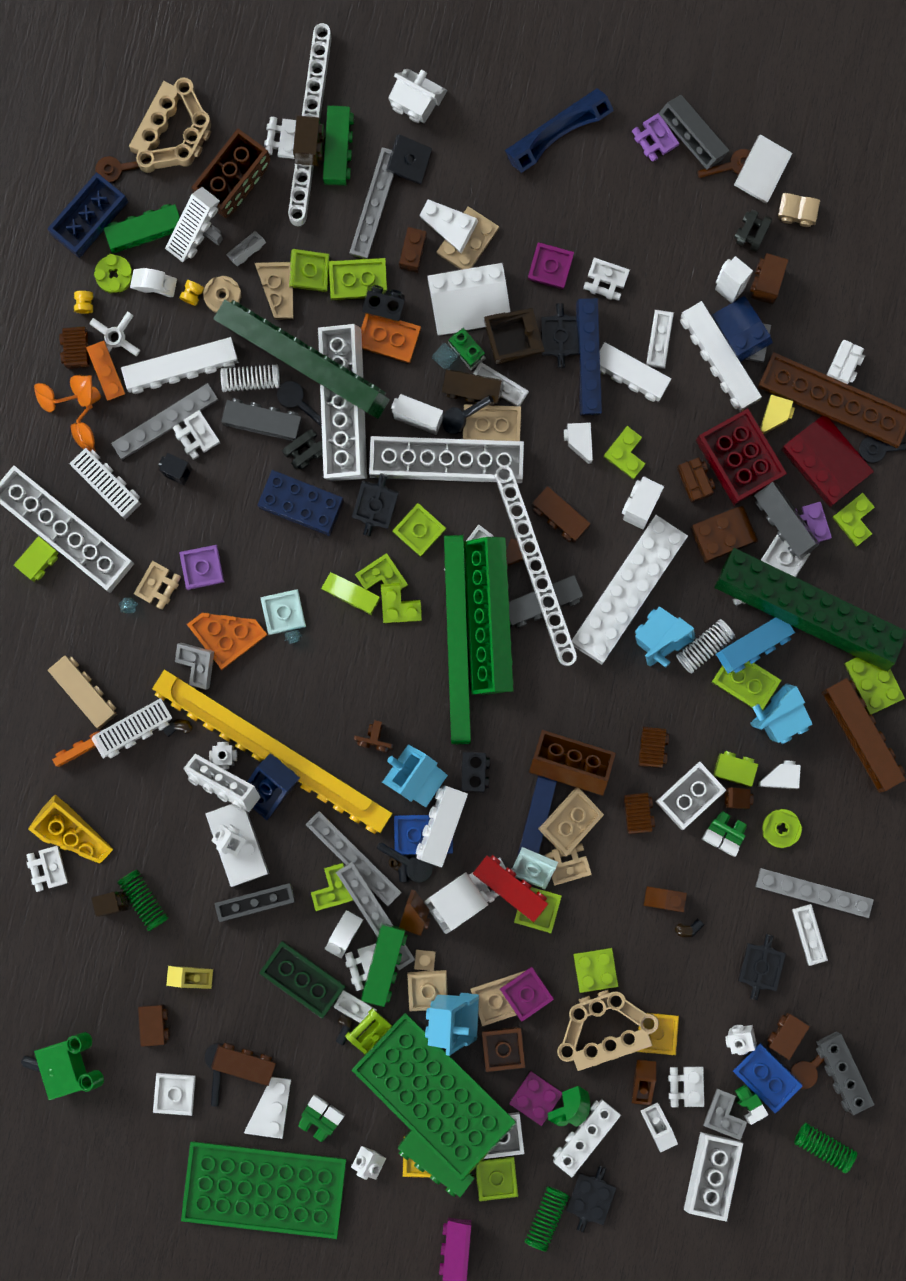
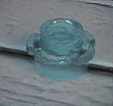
[119,598,138,613]
[284,629,302,644]

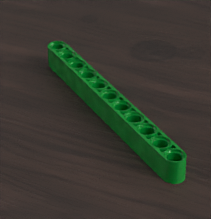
[444,535,471,744]

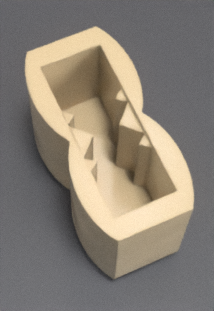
[778,193,820,227]

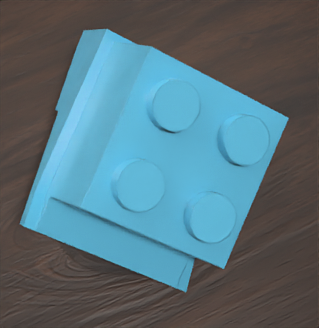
[635,606,695,668]
[750,684,812,744]
[382,744,448,807]
[425,993,479,1056]

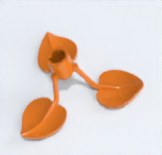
[34,375,101,451]

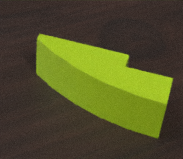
[321,572,380,615]

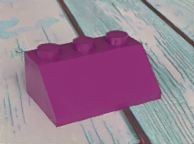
[439,1218,471,1281]

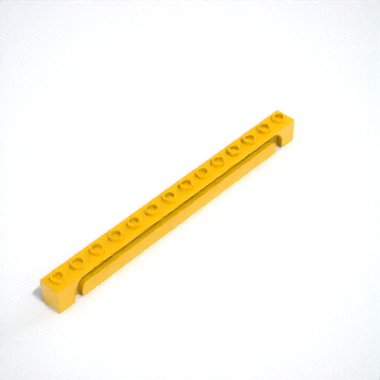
[152,669,393,834]

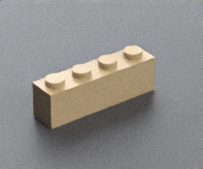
[48,655,117,729]

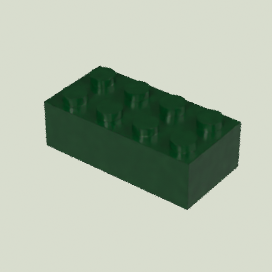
[259,941,346,1019]

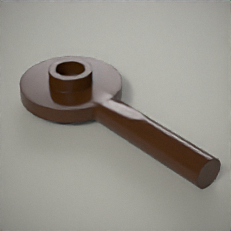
[697,149,751,178]
[95,156,151,183]
[790,1055,824,1089]

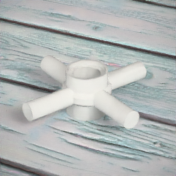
[89,311,140,356]

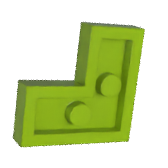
[604,426,645,480]
[832,493,875,547]
[355,553,408,590]
[381,583,422,623]
[311,863,353,911]

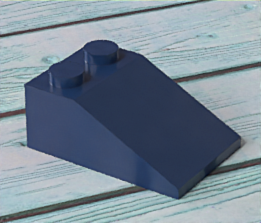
[712,296,773,362]
[247,753,300,820]

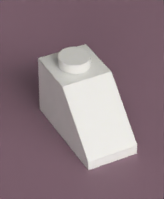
[564,423,593,464]
[758,761,800,789]
[641,1103,678,1153]

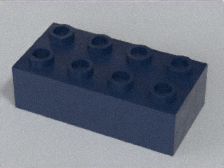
[47,172,128,258]
[258,470,344,536]

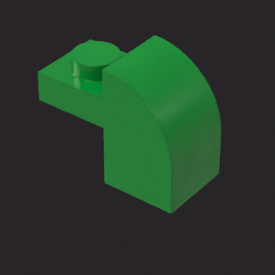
[548,1086,590,1127]

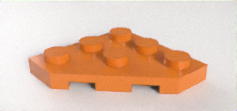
[187,613,267,670]

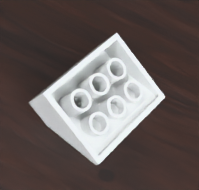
[428,263,510,336]

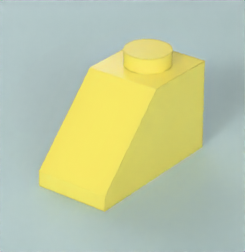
[760,395,795,434]
[166,966,213,989]

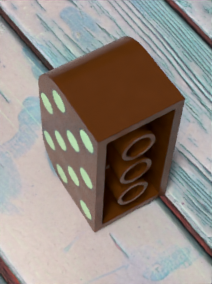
[191,129,270,218]

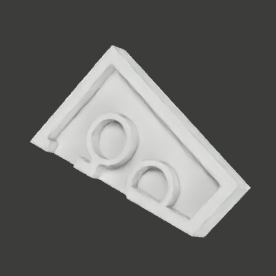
[419,200,478,254]
[244,1077,291,1139]

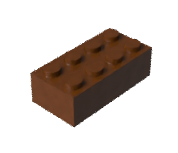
[529,730,616,795]

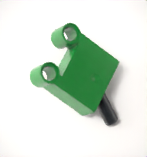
[21,1032,104,1100]

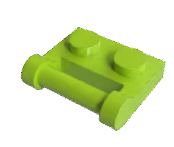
[345,1008,392,1055]

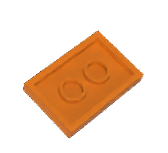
[361,313,421,364]

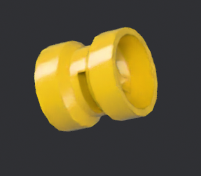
[179,280,204,306]
[74,291,93,314]

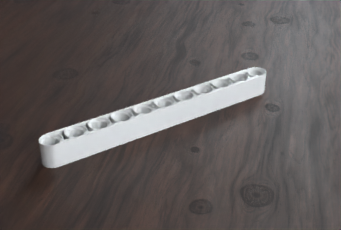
[288,23,331,226]
[495,465,577,666]

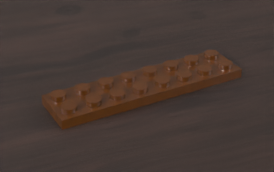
[758,352,906,448]

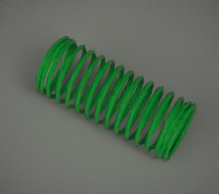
[117,870,168,931]
[794,1122,858,1174]
[524,1187,570,1252]

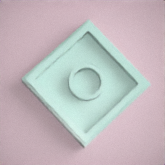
[260,589,306,635]
[511,847,558,889]

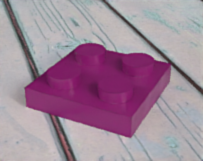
[528,242,574,289]
[500,967,554,1022]
[509,1071,562,1126]

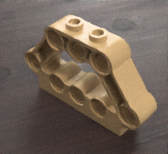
[129,77,211,173]
[557,990,659,1071]

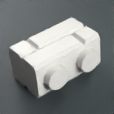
[827,340,865,384]

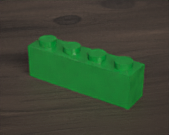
[323,106,354,185]
[103,204,180,254]
[361,923,407,1007]
[398,1130,474,1197]

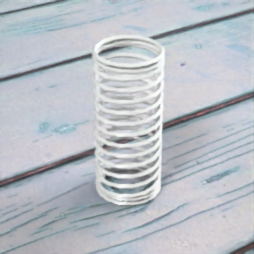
[221,364,280,392]
[676,619,736,674]

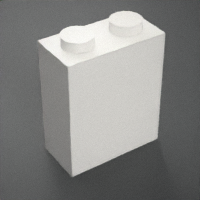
[391,394,443,435]

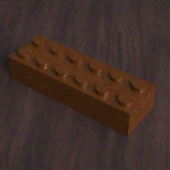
[821,678,906,793]

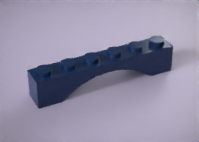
[504,88,614,173]
[576,298,602,416]

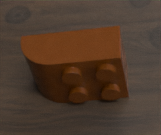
[690,506,758,563]

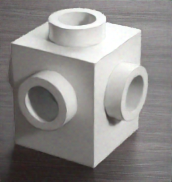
[209,742,237,770]
[212,824,246,856]
[725,1025,757,1055]
[351,1146,386,1180]

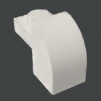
[130,268,177,297]
[325,910,363,959]

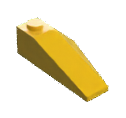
[28,795,113,863]

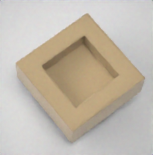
[414,950,436,971]

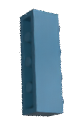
[716,617,795,674]

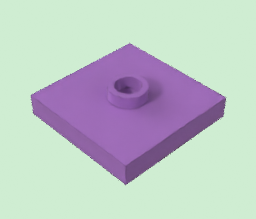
[179,545,224,590]

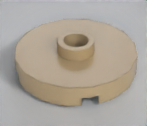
[203,276,241,313]

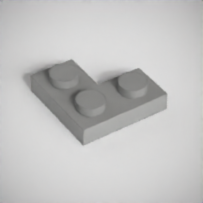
[175,643,214,689]
[703,1089,747,1140]

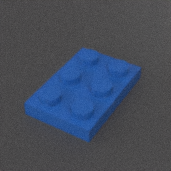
[394,815,453,855]
[733,1043,803,1114]

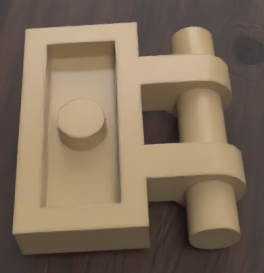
[134,561,181,610]
[545,843,592,886]

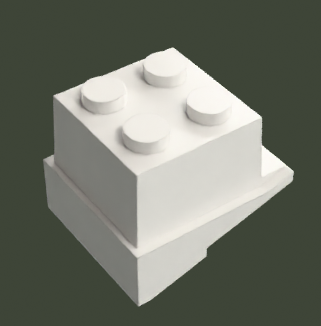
[389,69,447,124]

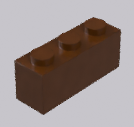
[532,486,590,543]
[211,1043,276,1086]

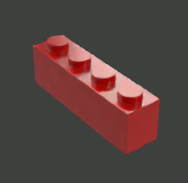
[473,855,548,922]

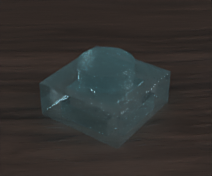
[432,343,458,370]

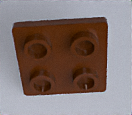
[354,720,394,753]

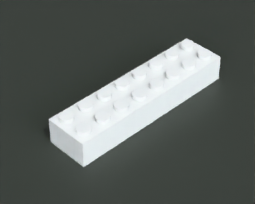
[318,324,367,482]
[369,436,524,483]
[0,466,134,593]
[572,515,688,665]

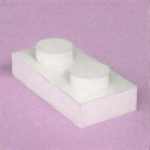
[334,990,377,1023]

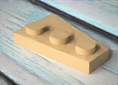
[255,262,294,320]

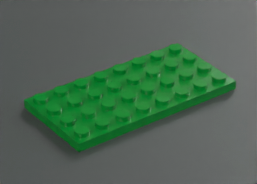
[352,1013,517,1181]
[181,1141,346,1239]

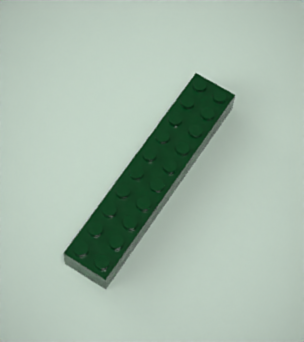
[213,300,390,419]
[714,548,906,672]

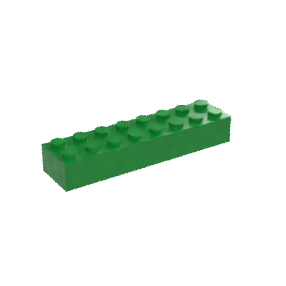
[464,537,513,694]

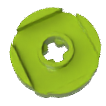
[94,254,132,293]
[762,809,802,848]

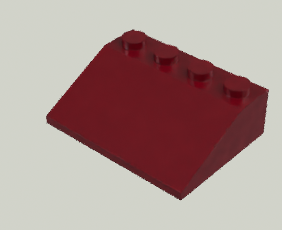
[695,408,787,505]
[781,416,874,508]

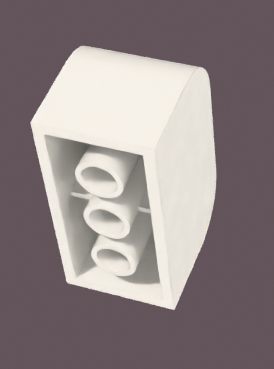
[424,872,489,934]

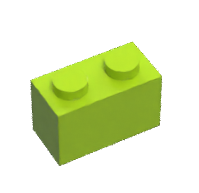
[14,536,59,582]
[713,751,758,787]

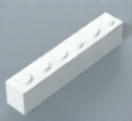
[680,301,762,412]
[121,337,239,394]

